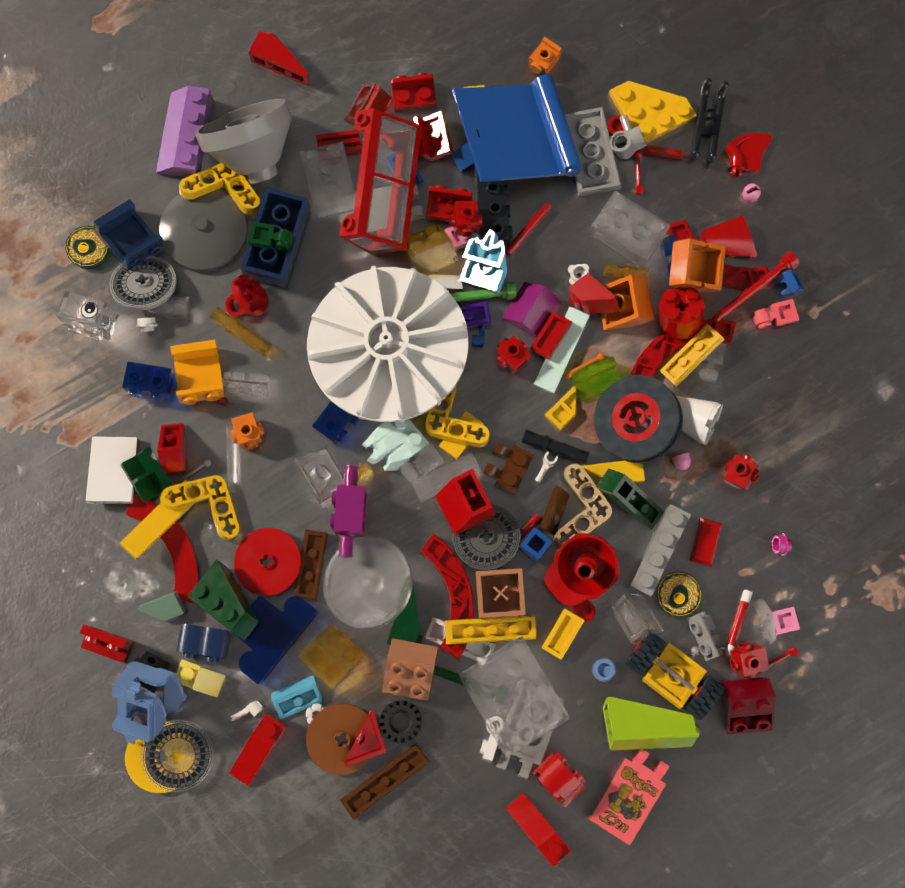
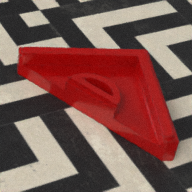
[344,709,387,767]

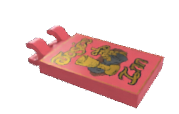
[589,749,669,846]

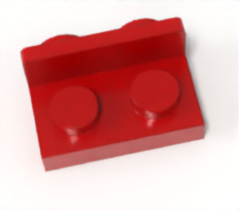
[391,73,437,112]
[80,624,133,663]

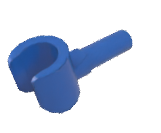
[472,325,487,348]

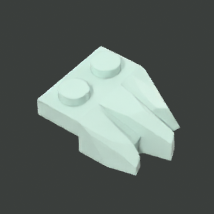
[362,419,429,471]

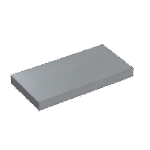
[565,107,621,197]

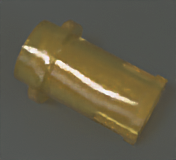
[343,462,373,483]

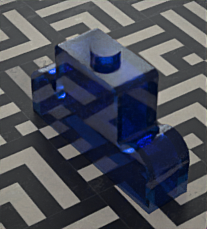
[233,596,320,685]

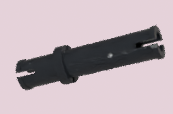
[521,429,590,465]

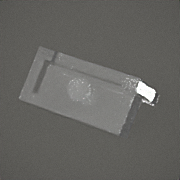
[611,593,663,644]

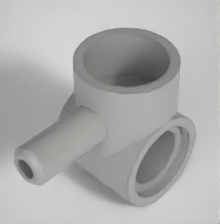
[610,115,647,159]

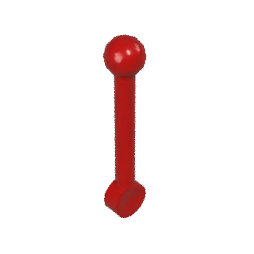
[634,151,644,195]
[757,647,798,675]

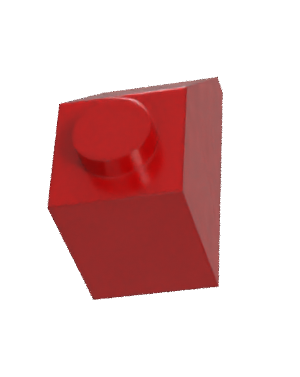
[568,273,620,314]
[157,423,187,473]

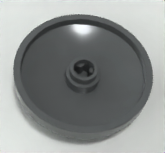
[160,189,248,272]

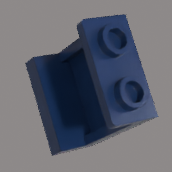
[94,199,163,270]

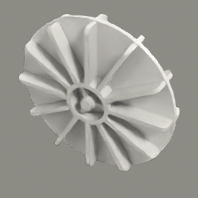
[307,266,468,422]

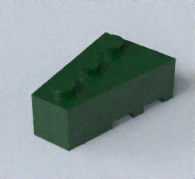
[188,559,259,641]

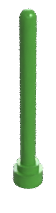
[450,282,516,302]

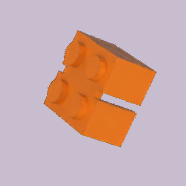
[669,238,725,293]

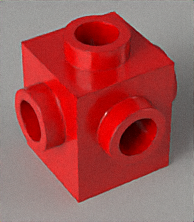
[450,201,482,237]
[496,335,531,374]
[724,454,760,491]
[730,642,770,678]

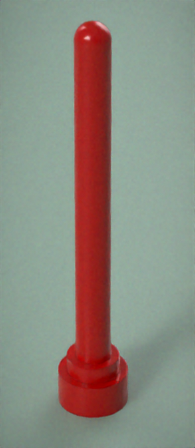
[712,251,800,323]

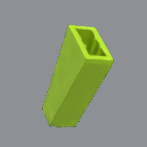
[603,697,699,751]

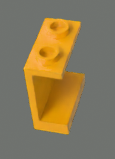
[171,340,225,405]

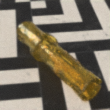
[210,307,272,356]

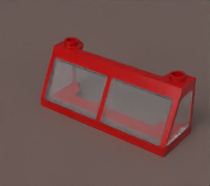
[339,108,422,254]

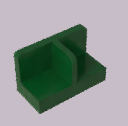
[121,446,173,503]

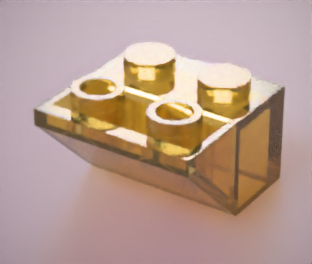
[403,223,459,276]
[298,624,366,689]

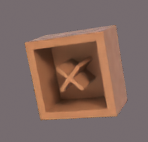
[475,568,526,619]
[382,638,438,701]

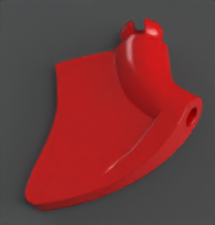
[724,133,772,177]

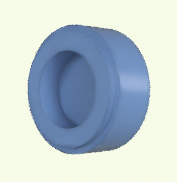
[592,658,616,682]

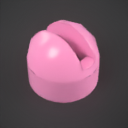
[742,183,761,203]
[672,453,691,470]

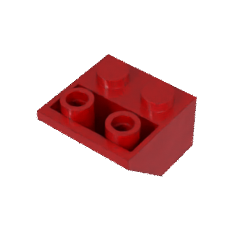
[435,468,495,535]

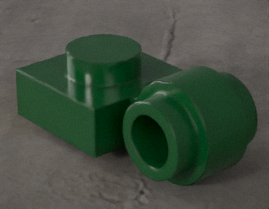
[248,221,293,251]

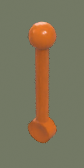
[564,353,606,379]

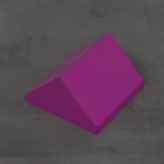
[502,282,562,338]

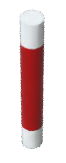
[724,590,753,658]

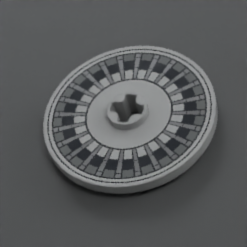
[109,256,177,310]

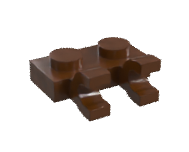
[483,443,534,495]

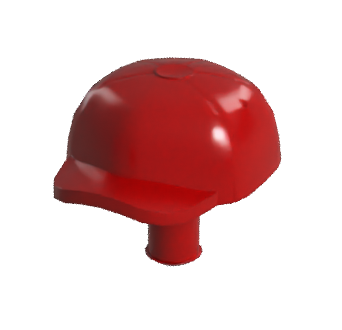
[544,533,619,606]

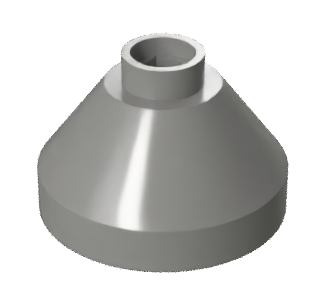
[195,98,292,184]

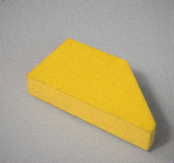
[544,387,576,431]

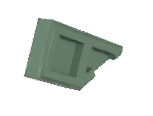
[137,591,186,621]

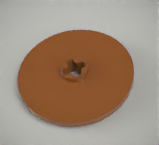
[306,703,370,775]

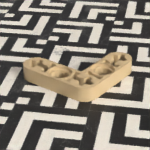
[554,464,612,547]

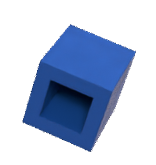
[519,527,553,562]

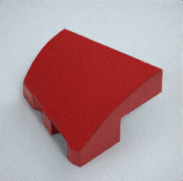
[700,215,757,259]

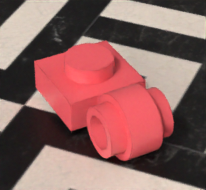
[753,299,799,329]

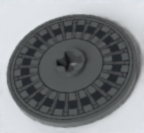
[453,504,521,571]

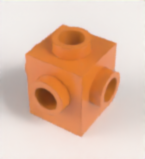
[230,412,265,450]

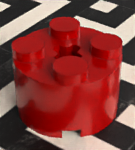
[658,287,705,339]
[532,752,586,808]

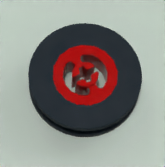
[594,375,683,463]

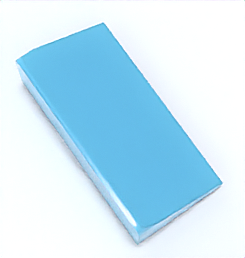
[271,676,324,720]

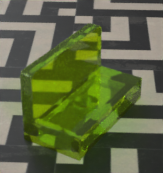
[570,356,619,402]

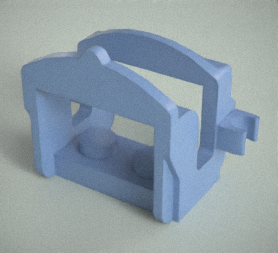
[112,662,187,745]

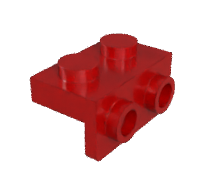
[413,111,453,161]
[425,185,473,222]

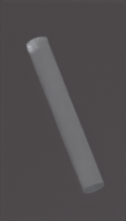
[226,426,237,494]

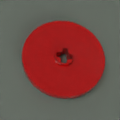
[234,528,302,596]

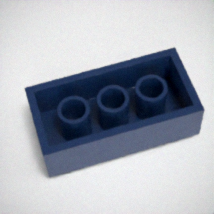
[240,187,311,288]

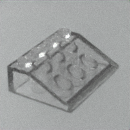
[458,636,571,758]

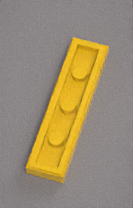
[119,480,200,560]
[445,616,537,644]

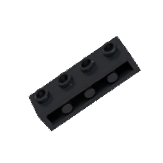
[474,163,513,247]

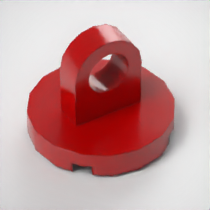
[225,274,269,317]

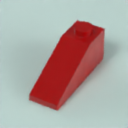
[248,30,310,86]
[229,713,289,786]
[506,793,571,867]

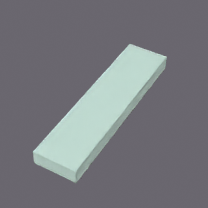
[533,306,590,395]

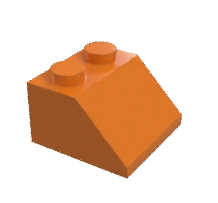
[601,275,655,331]

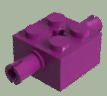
[330,465,367,558]

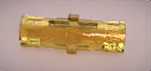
[603,262,649,280]

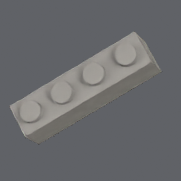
[627,504,691,599]

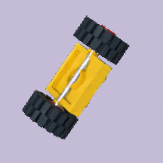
[625,630,725,721]

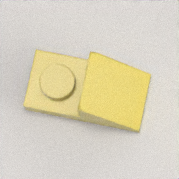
[176,659,226,698]

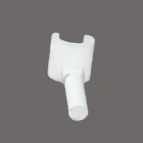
[535,451,558,483]
[230,701,264,721]

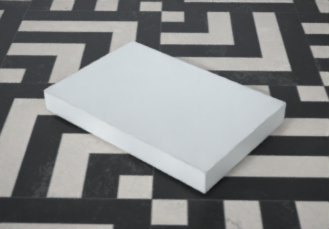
[85,437,139,504]

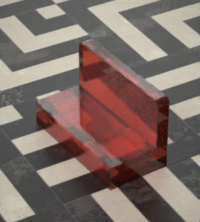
[344,83,392,125]

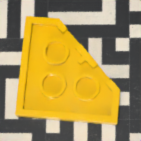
[609,81,697,143]

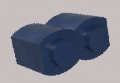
[177,623,230,662]

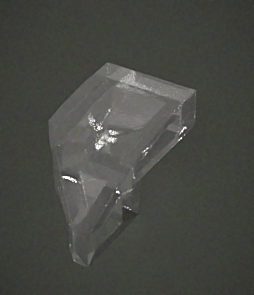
[750,598,776,644]

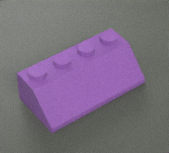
[156,86,213,178]

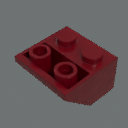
[722,677,776,735]

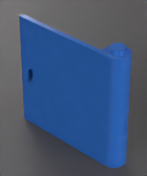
[452,74,583,182]

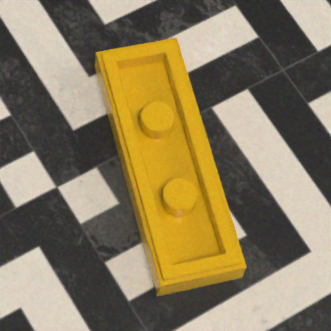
[660,324,724,387]
[575,461,645,489]

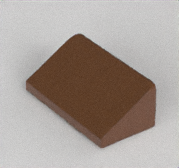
[539,486,570,536]

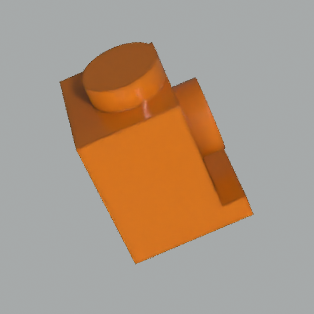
[528,37,562,75]

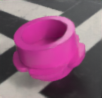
[772,534,792,556]

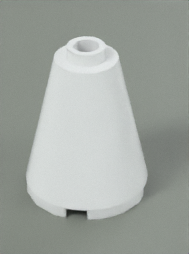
[675,395,723,445]

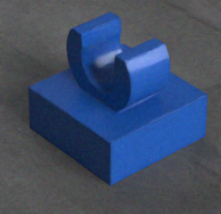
[776,269,805,296]

